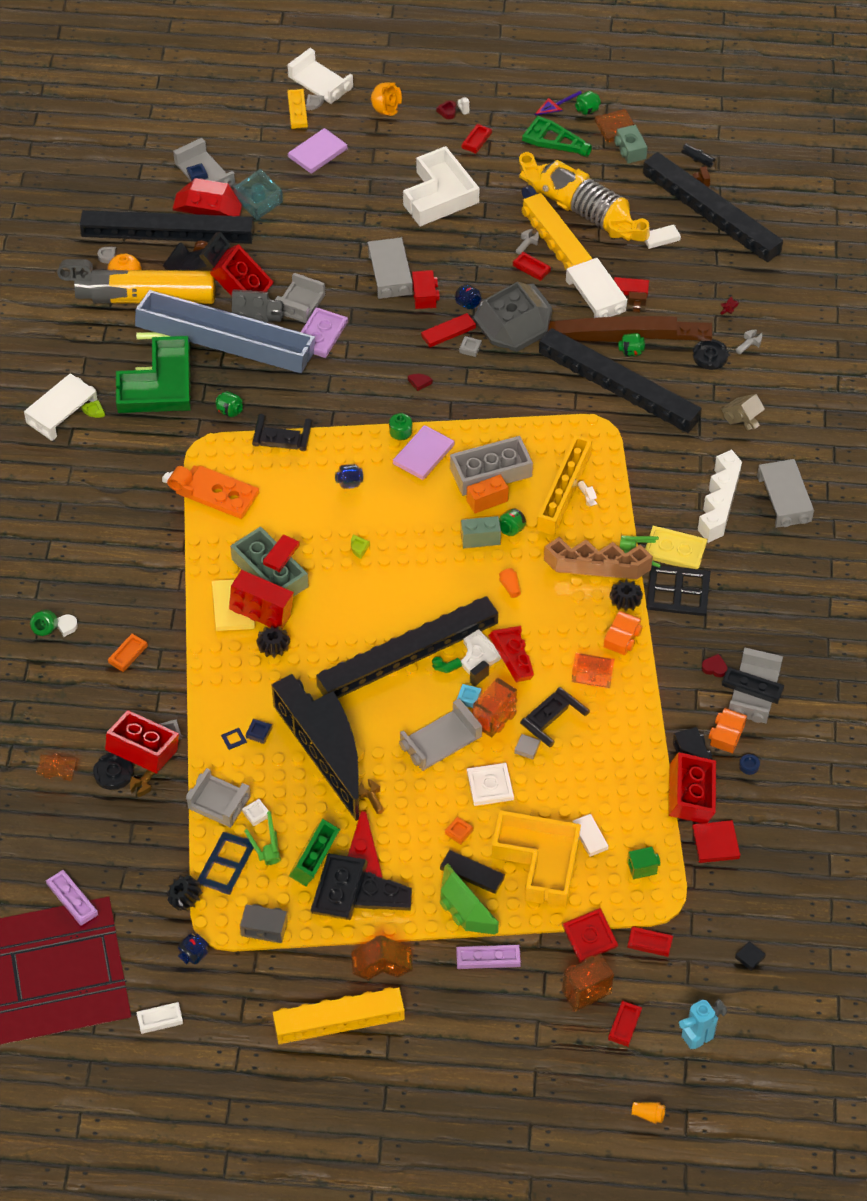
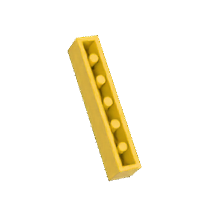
[522,193,592,270]
[537,435,592,536]
[273,987,405,1045]

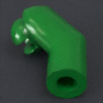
[432,657,462,673]

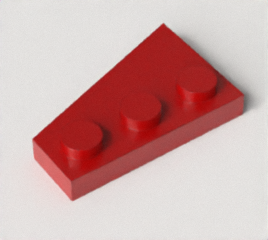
[488,626,534,682]

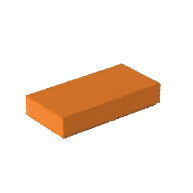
[108,634,148,672]

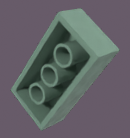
[230,526,308,597]

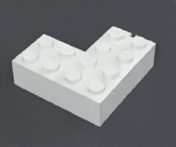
[403,146,479,226]

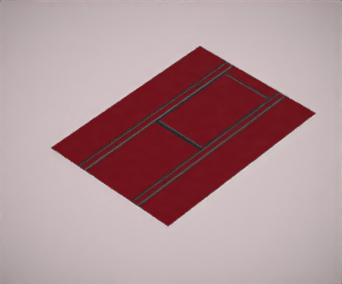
[0,896,131,1045]

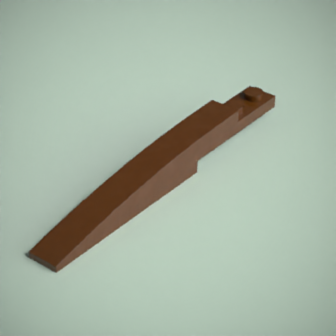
[541,316,712,342]

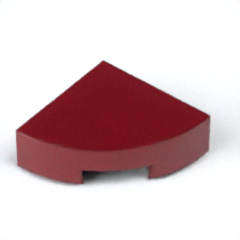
[408,374,433,391]

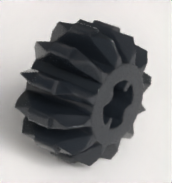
[610,579,643,612]
[256,625,290,659]
[166,875,203,911]

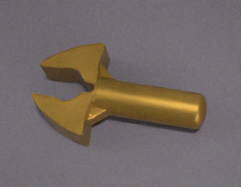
[130,770,154,797]
[359,779,384,814]

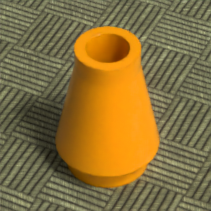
[632,1102,665,1124]

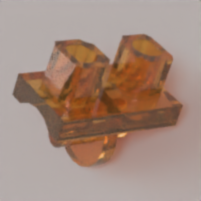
[37,753,77,780]

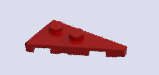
[348,811,382,878]

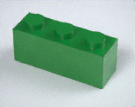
[289,819,340,886]

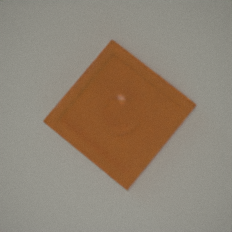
[595,109,635,143]

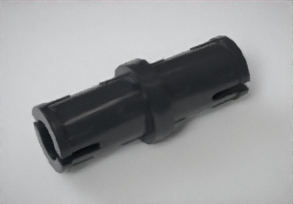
[681,143,715,168]

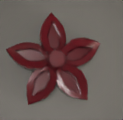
[720,296,739,315]

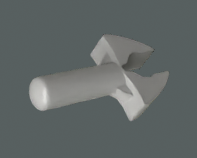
[516,229,539,255]
[736,330,762,354]

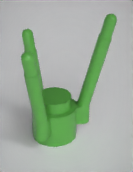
[620,535,660,568]
[244,811,281,865]

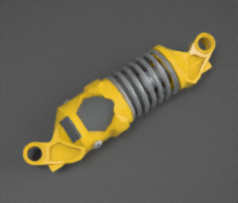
[519,152,650,241]

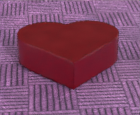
[436,100,456,120]
[702,654,727,678]

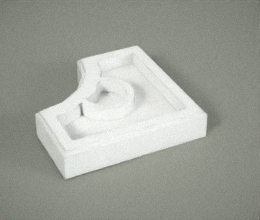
[461,629,502,675]

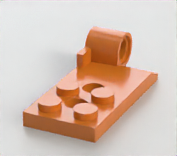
[167,465,259,519]

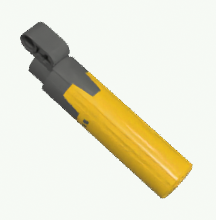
[57,259,216,304]

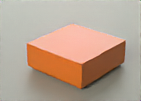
[445,817,473,845]

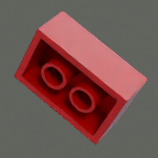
[210,244,273,296]
[229,569,294,629]
[105,710,179,774]
[668,752,716,823]

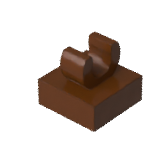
[692,167,711,187]
[628,292,647,313]

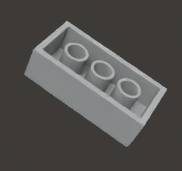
[450,436,533,496]

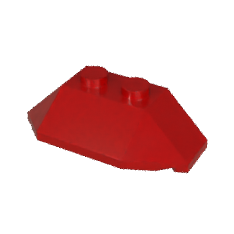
[172,178,242,216]

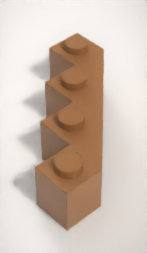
[544,537,653,579]

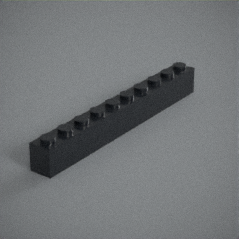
[643,152,783,263]
[80,210,254,244]
[539,328,702,433]
[316,596,498,698]

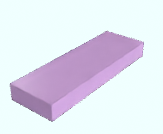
[46,870,98,926]
[456,945,521,969]

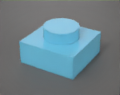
[457,684,481,709]

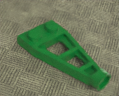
[522,116,592,157]

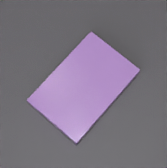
[288,128,347,174]
[301,307,348,358]
[393,425,454,480]

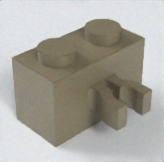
[721,394,765,431]

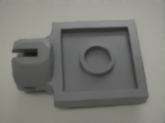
[232,289,284,323]

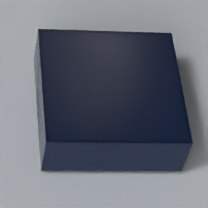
[186,163,208,181]
[246,719,272,744]
[221,728,247,750]

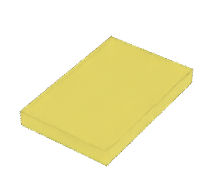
[645,526,708,570]
[212,580,255,631]

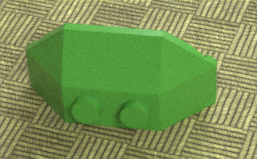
[440,864,499,935]

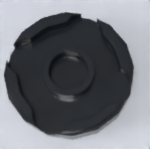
[693,339,729,370]
[93,753,134,790]

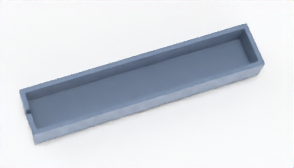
[135,290,315,373]

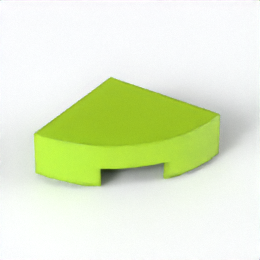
[81,400,105,418]
[351,535,370,559]

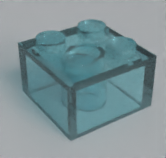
[234,169,283,220]

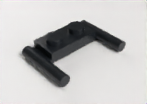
[252,414,312,451]
[520,687,590,747]

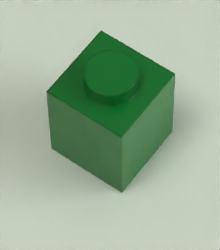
[627,847,660,879]

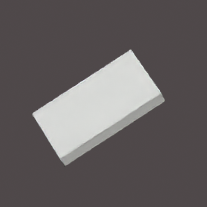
[645,225,681,249]
[572,814,609,857]
[136,1002,183,1034]

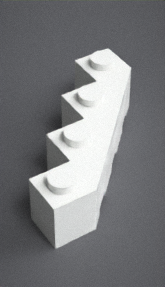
[698,450,742,543]

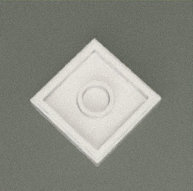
[467,763,514,806]

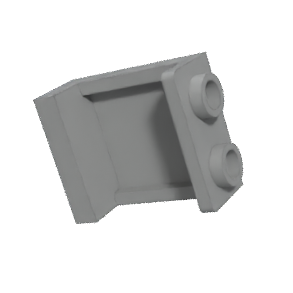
[275,273,325,323]
[186,768,251,828]

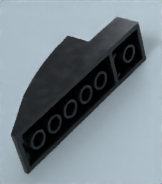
[271,674,359,821]

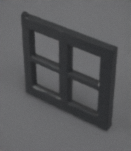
[646,565,711,616]

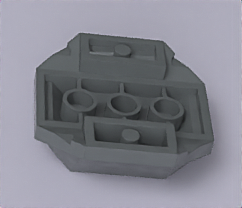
[474,282,552,352]

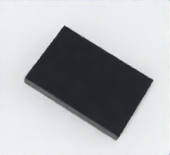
[310,853,368,920]

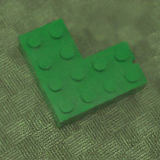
[116,336,191,413]

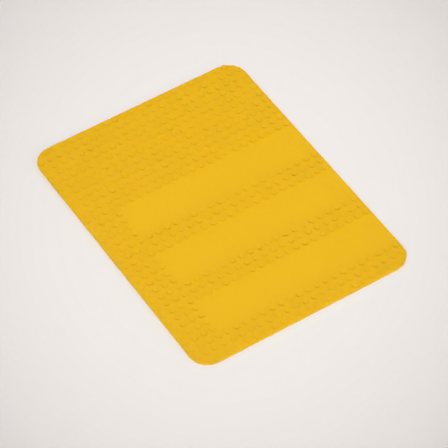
[184,414,687,952]

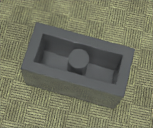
[240,904,288,943]

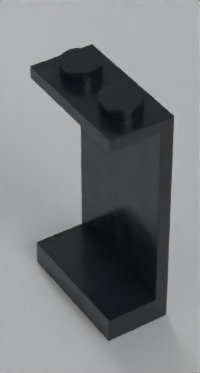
[162,232,231,271]

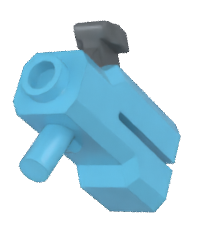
[679,999,727,1049]

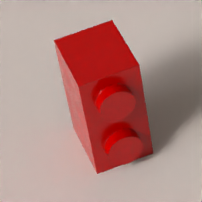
[412,270,440,309]

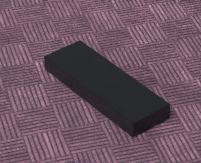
[722,667,785,704]
[440,850,505,894]

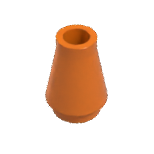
[499,568,521,598]

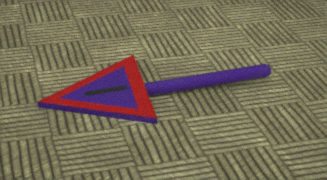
[535,91,582,115]

